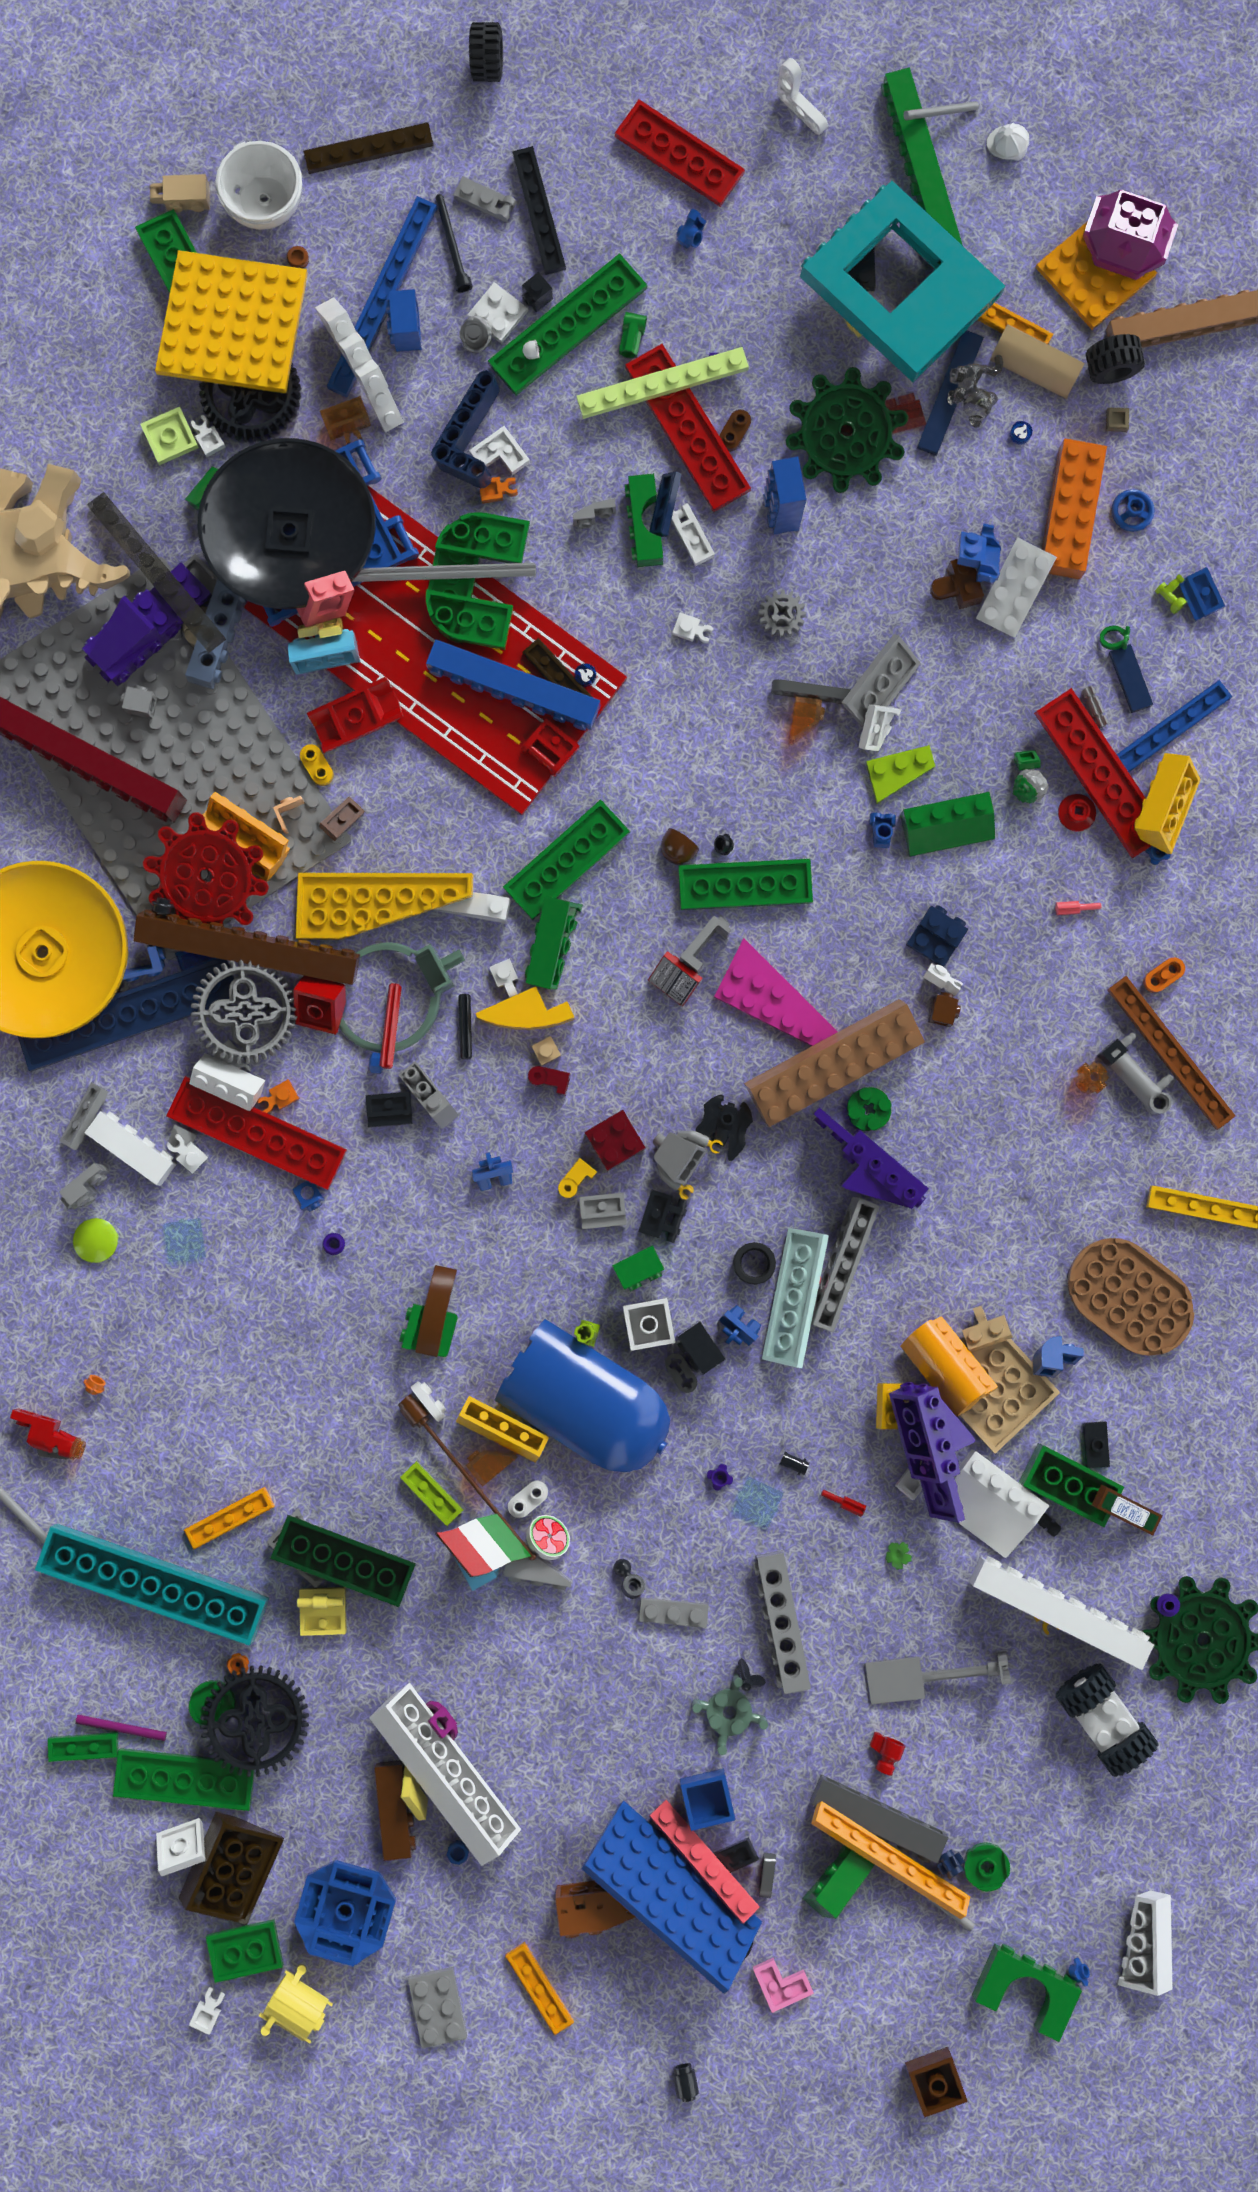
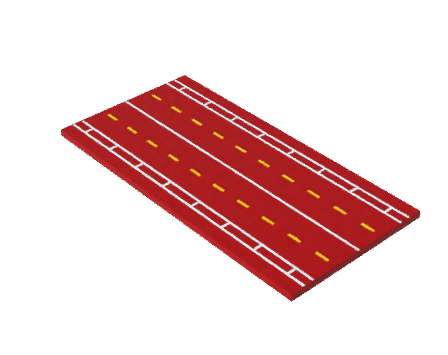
[244,486,627,815]

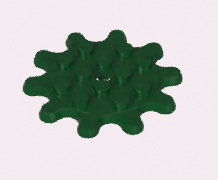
[786,367,908,493]
[1141,1576,1258,1704]

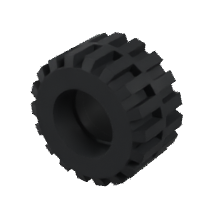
[469,22,503,82]
[1085,334,1145,384]

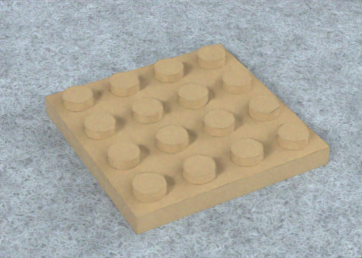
[959,1338,1060,1454]

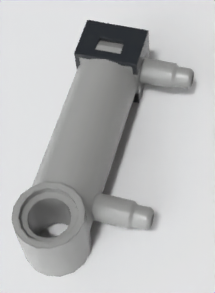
[1097,1033,1173,1115]

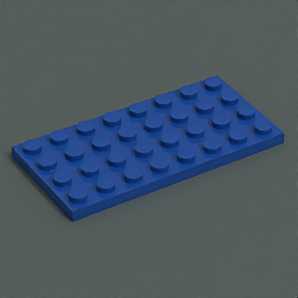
[581,1800,762,1994]

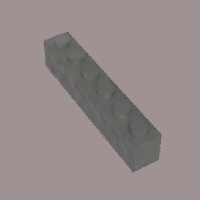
[810,1774,949,1863]

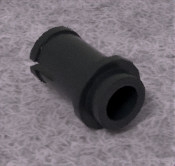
[779,1452,810,1475]

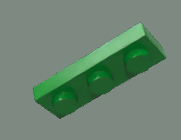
[47,1732,119,1762]

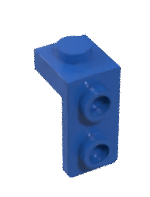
[123,944,166,982]

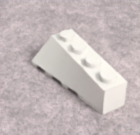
[1118,1891,1172,1996]

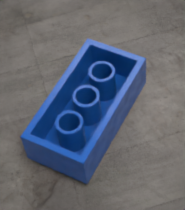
[763,457,807,535]

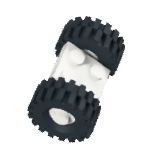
[1055,1663,1159,1777]

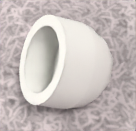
[523,340,539,359]

